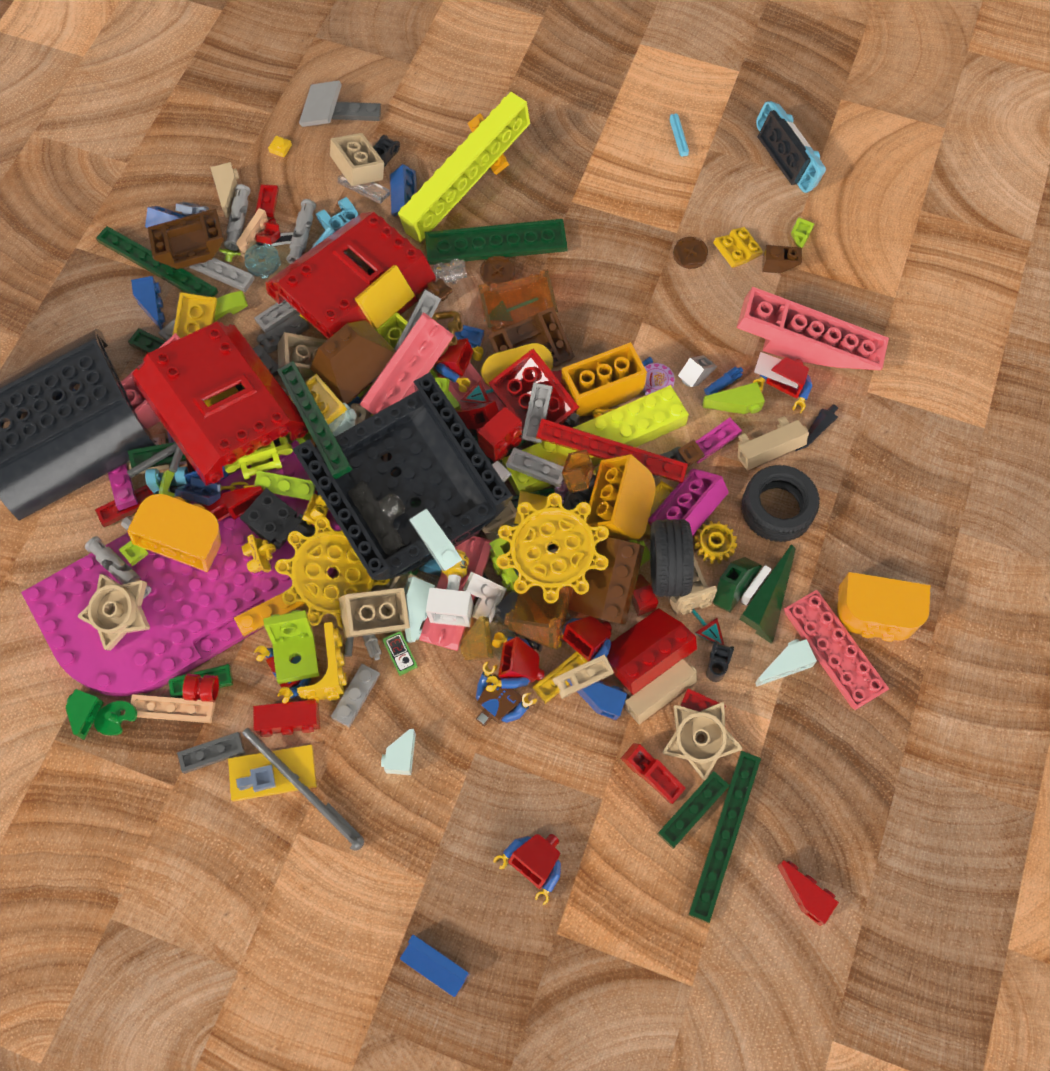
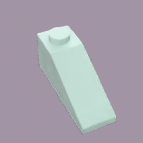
[409,509,462,571]
[755,639,817,686]

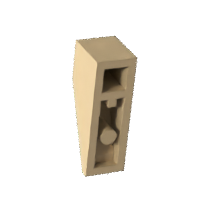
[210,162,239,218]

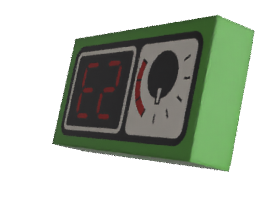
[382,631,418,676]

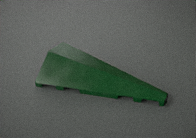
[739,544,796,644]

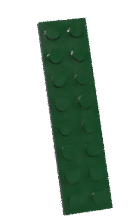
[425,219,567,265]

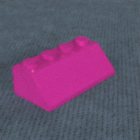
[648,468,729,536]

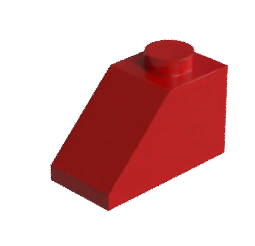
[631,574,658,616]

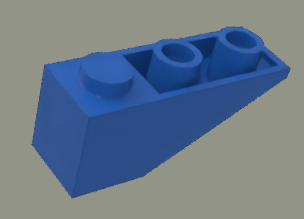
[131,276,165,330]
[566,679,627,720]

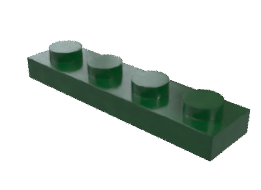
[657,771,730,849]

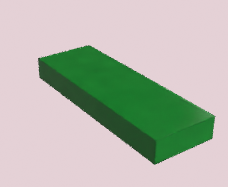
[168,664,233,698]

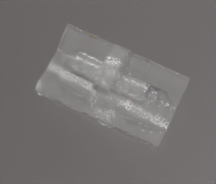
[433,258,467,285]

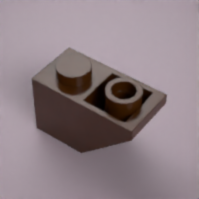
[762,245,802,273]

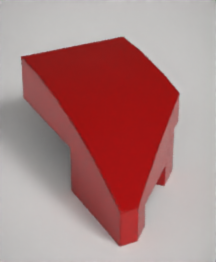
[256,218,281,245]

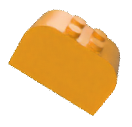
[561,342,647,416]
[586,455,655,541]
[127,494,221,572]
[837,572,931,641]

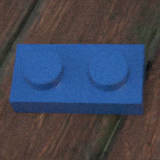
[447,325,484,348]

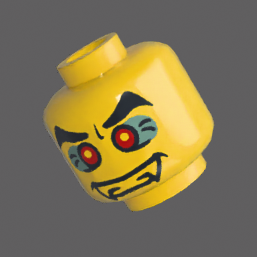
[442,550,469,578]

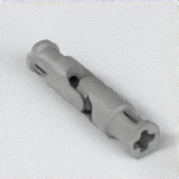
[224,184,251,251]
[286,199,316,264]
[85,536,151,599]

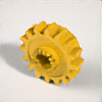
[694,521,737,564]

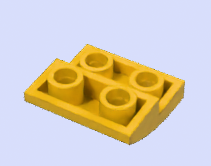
[713,227,764,268]

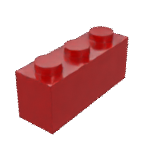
[253,699,320,737]

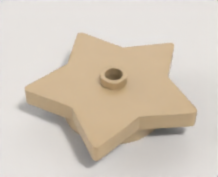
[78,574,150,651]
[663,702,742,780]

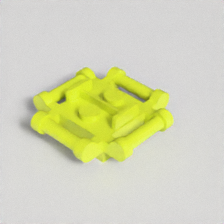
[224,436,293,480]

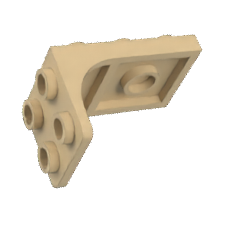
[668,557,717,615]

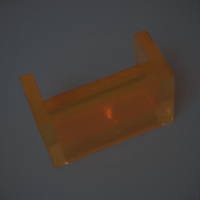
[562,449,594,493]

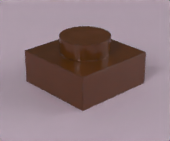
[678,439,705,467]

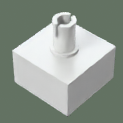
[426,575,473,627]

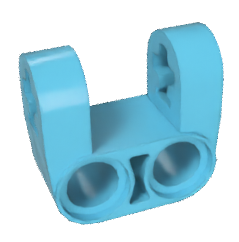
[316,197,358,232]
[145,467,190,497]

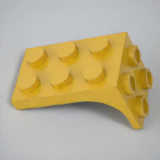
[297,622,347,702]

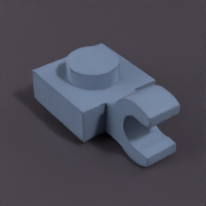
[175,201,209,216]
[236,765,276,792]

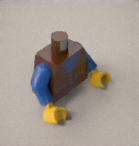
[476,661,537,727]

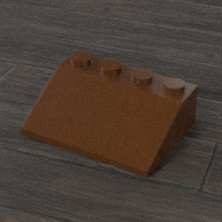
[568,537,645,624]

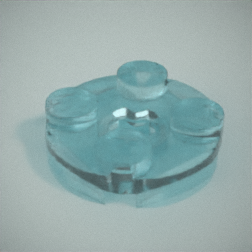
[244,244,281,279]

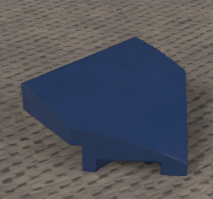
[175,476,221,506]

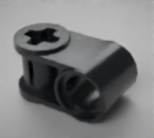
[373,134,400,167]
[706,640,734,682]

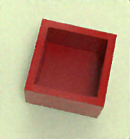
[477,407,522,463]

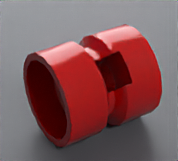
[183,673,219,703]

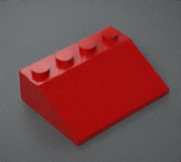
[489,348,579,444]
[606,608,697,695]

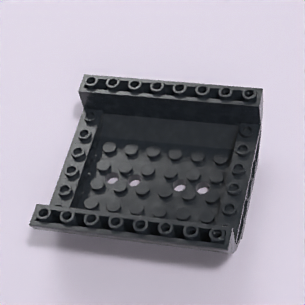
[0,329,156,521]
[292,372,513,580]

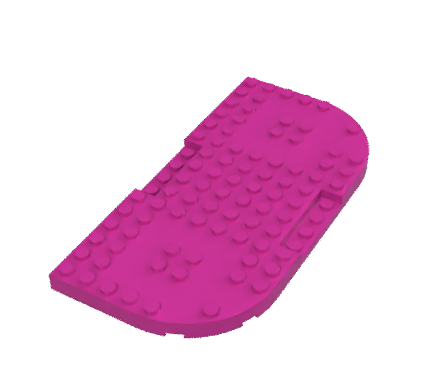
[21,440,341,696]

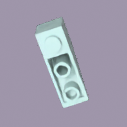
[404,577,435,643]

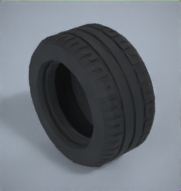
[741,465,820,542]
[650,519,694,597]

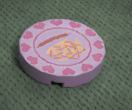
[642,363,675,395]

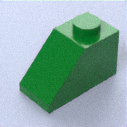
[65,689,104,740]

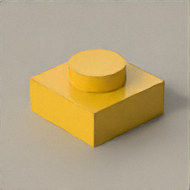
[268,136,292,157]

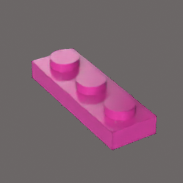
[695,418,742,464]
[108,463,138,511]

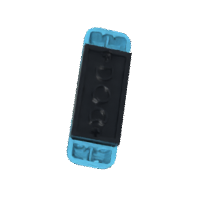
[756,101,826,193]

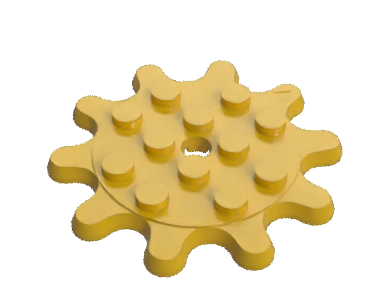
[496,493,609,604]
[275,516,390,629]

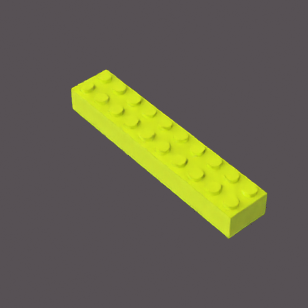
[398,92,530,243]
[502,385,689,495]

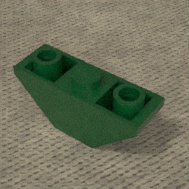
[713,557,762,613]

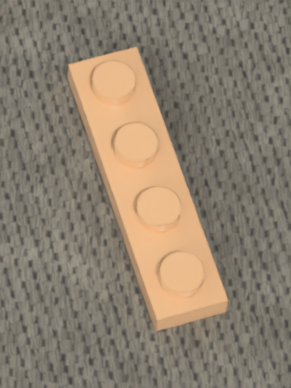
[131,695,215,723]

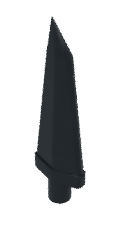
[796,404,838,451]

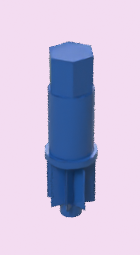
[704,366,743,395]

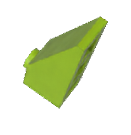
[702,382,765,414]

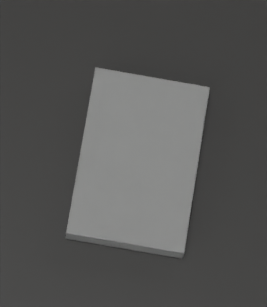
[299,80,342,127]

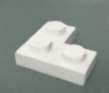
[463,572,507,625]

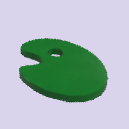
[94,701,137,736]

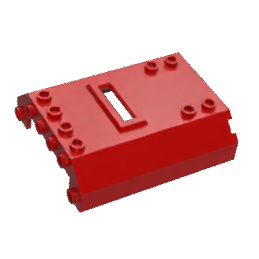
[265,212,436,339]
[132,321,308,486]

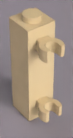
[738,416,809,471]
[623,659,697,725]

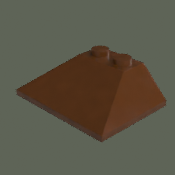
[148,208,224,269]
[487,306,575,367]
[310,320,396,404]

